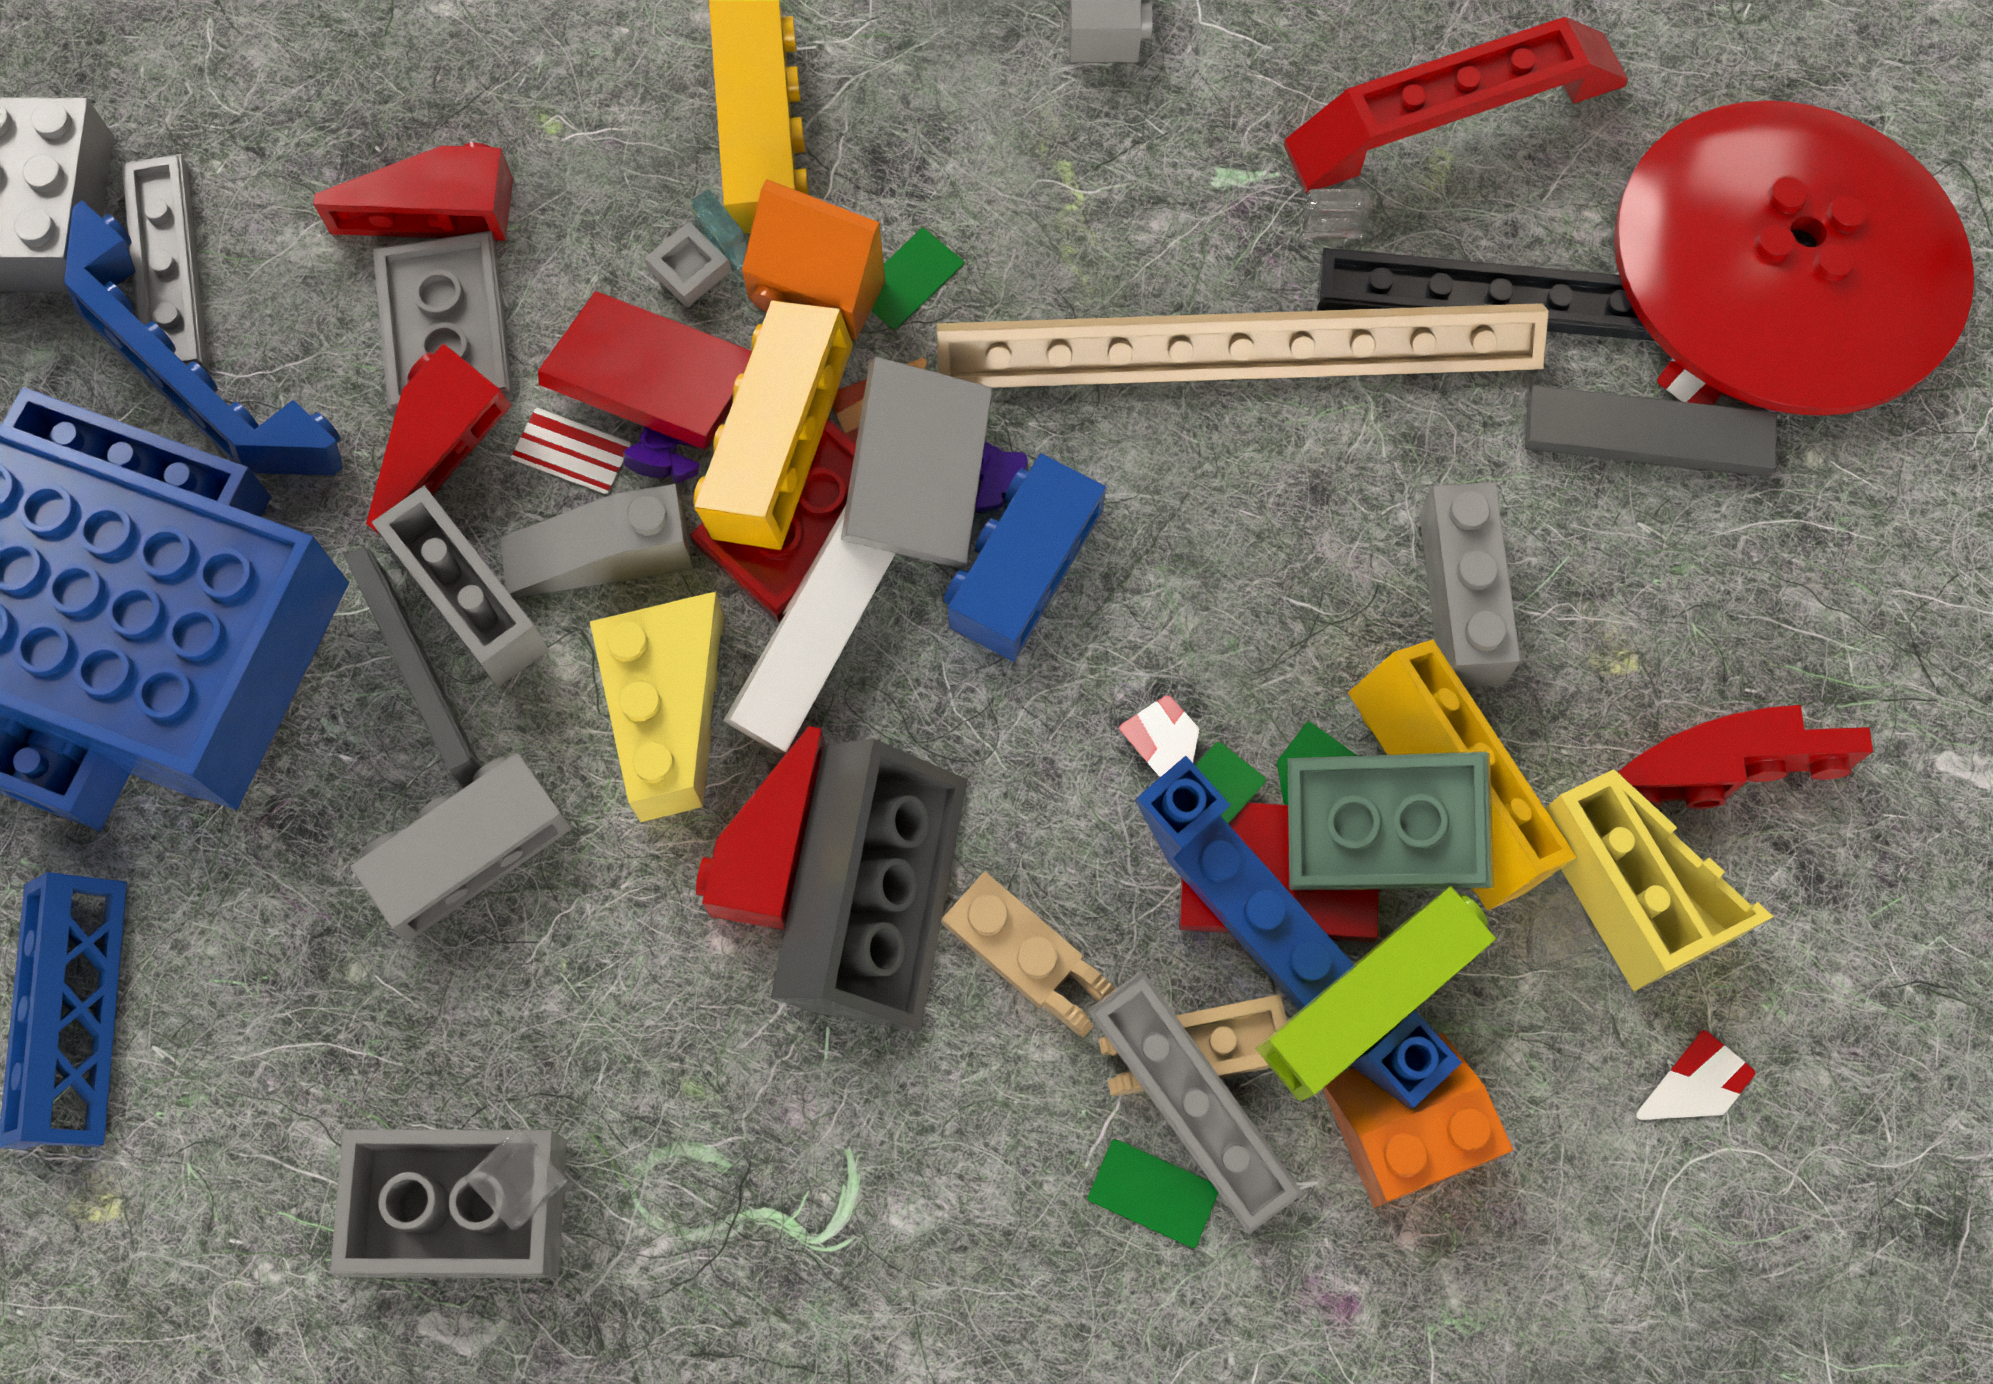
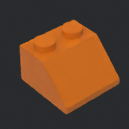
[742,179,885,341]
[1322,1032,1514,1208]

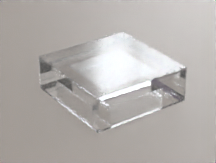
[1302,189,1370,239]
[464,1127,568,1231]

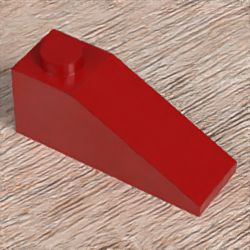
[313,142,513,241]
[366,343,512,536]
[696,726,825,930]

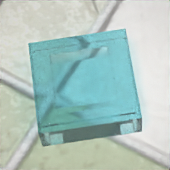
[691,189,747,272]

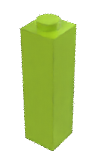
[1255,886,1496,1102]

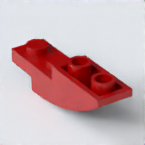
[1618,705,1873,809]

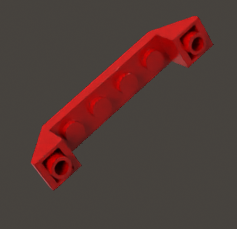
[1283,16,1628,194]

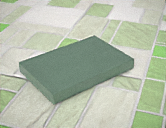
[1288,752,1494,891]

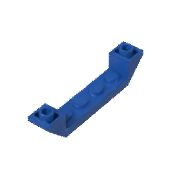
[64,200,343,475]
[1135,755,1462,1109]

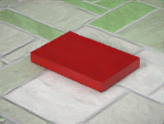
[538,291,752,450]
[690,418,856,623]
[1179,802,1379,943]

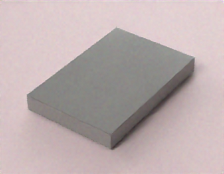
[373,231,514,418]
[841,356,992,568]

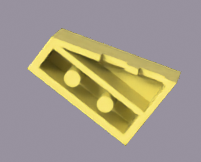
[590,591,725,822]
[1545,769,1774,992]

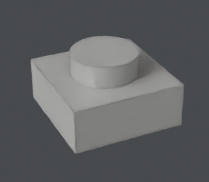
[644,221,731,308]

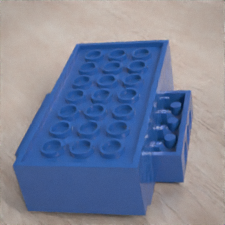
[0,386,350,832]

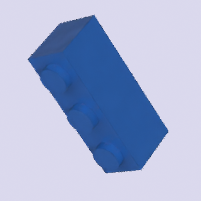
[944,453,1106,662]

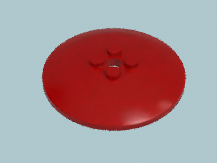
[1614,100,1974,416]

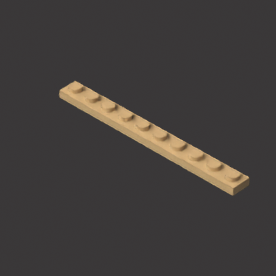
[937,303,1549,388]

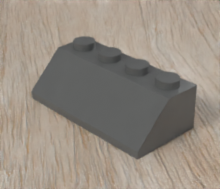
[771,739,968,1031]

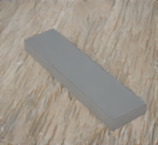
[122,154,209,372]
[1087,970,1303,1234]

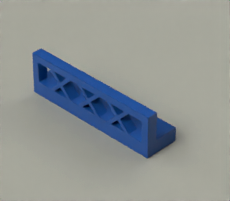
[0,872,127,1150]

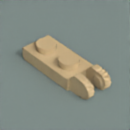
[941,871,1116,1038]
[1099,994,1287,1096]

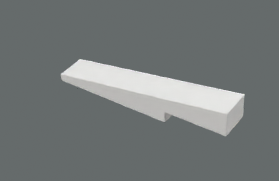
[723,506,896,753]

